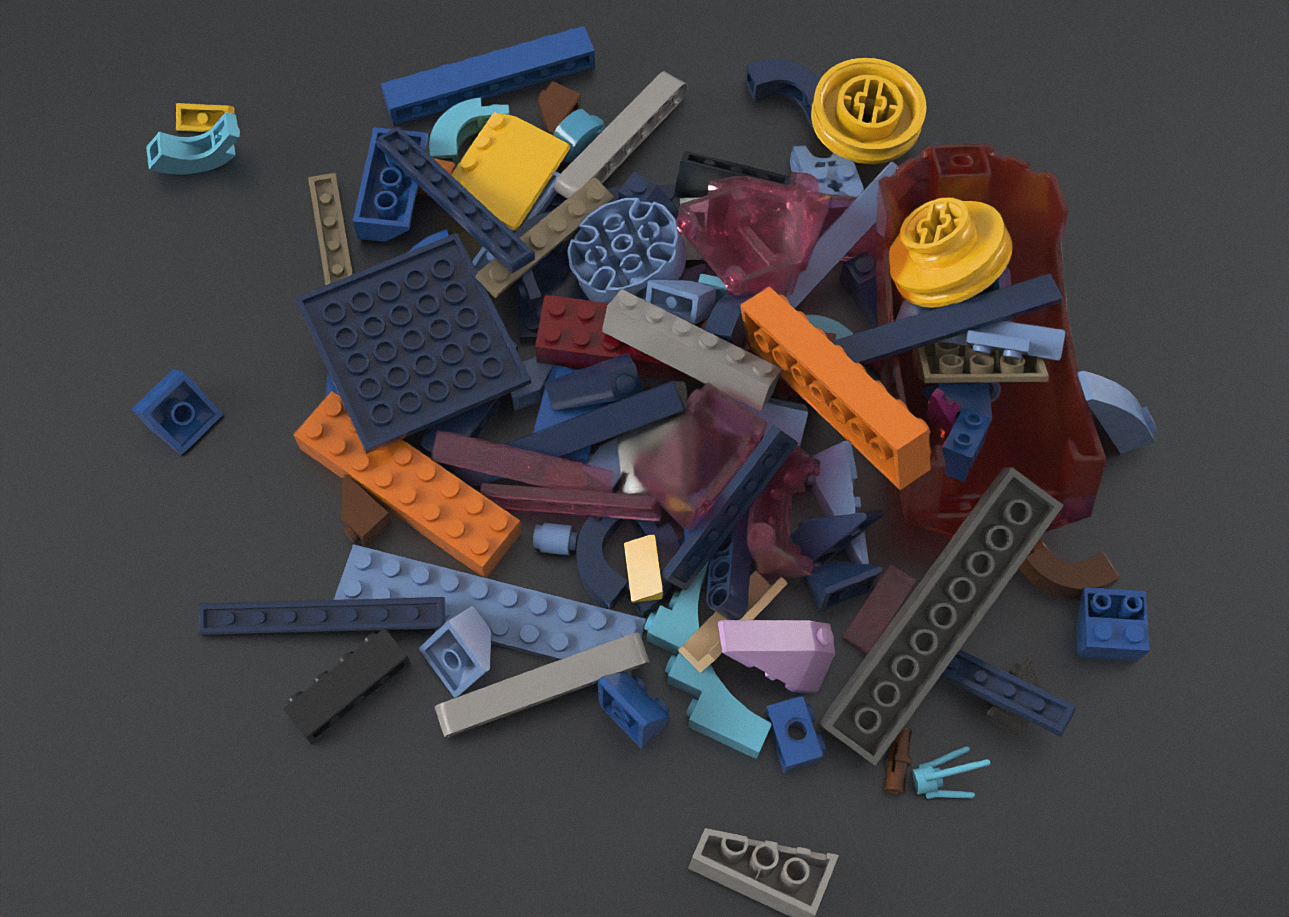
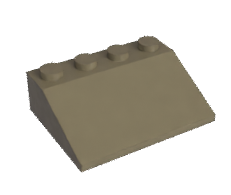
[912,341,1049,383]

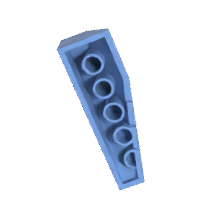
[1077,371,1157,454]

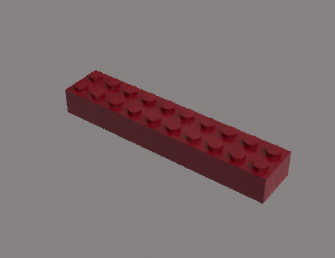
[535,295,836,398]

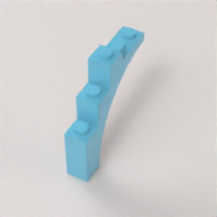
[644,562,772,759]

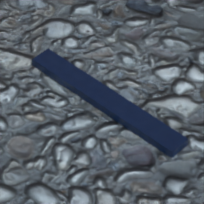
[375,126,535,274]
[831,273,1063,366]
[454,380,685,489]
[198,597,445,635]

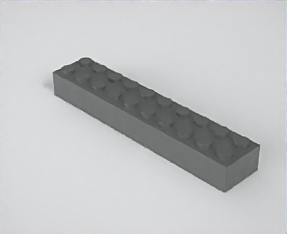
[819,467,1064,766]

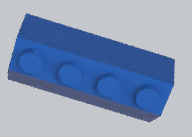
[353,127,428,242]

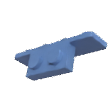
[941,321,1066,361]

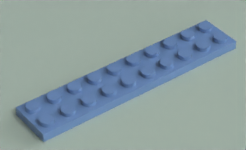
[334,544,646,676]

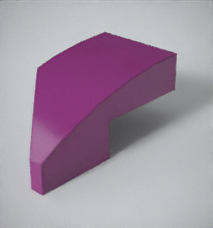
[927,388,961,433]

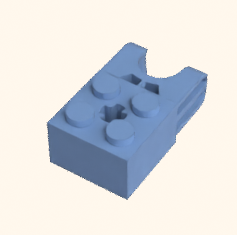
[790,145,864,232]

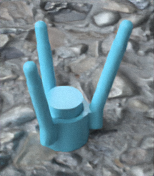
[912,746,991,799]

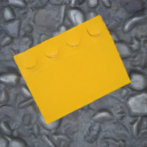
[451,112,571,231]

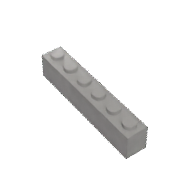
[602,289,782,411]

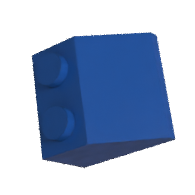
[131,369,223,455]

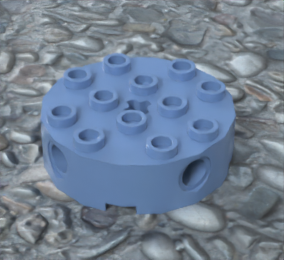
[567,198,687,303]

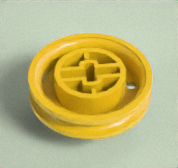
[811,58,926,164]
[887,198,1013,308]

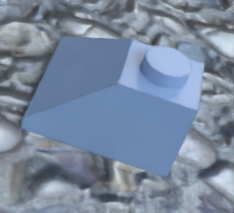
[418,605,491,698]

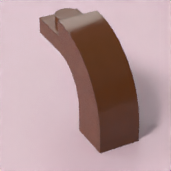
[1019,538,1120,598]

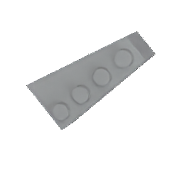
[688,828,839,917]

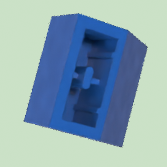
[1076,587,1150,661]

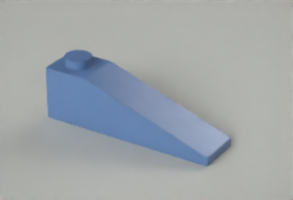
[804,440,869,565]

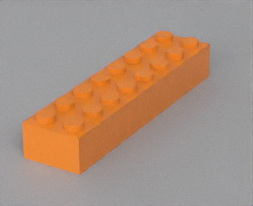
[740,287,931,490]
[293,391,522,578]

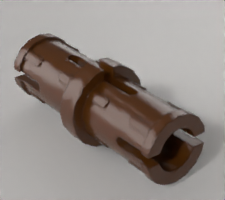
[884,727,912,794]

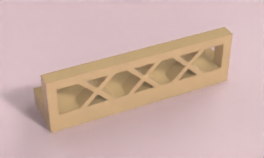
[678,571,788,673]

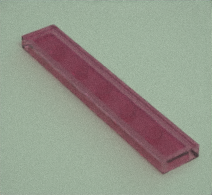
[431,430,614,501]
[480,483,662,521]

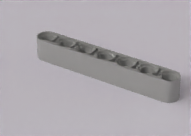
[554,71,688,199]
[434,632,650,737]

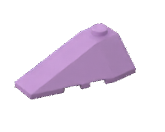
[718,620,836,694]

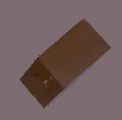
[537,81,581,135]
[341,474,392,548]

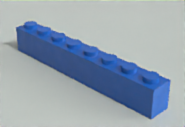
[381,26,595,125]

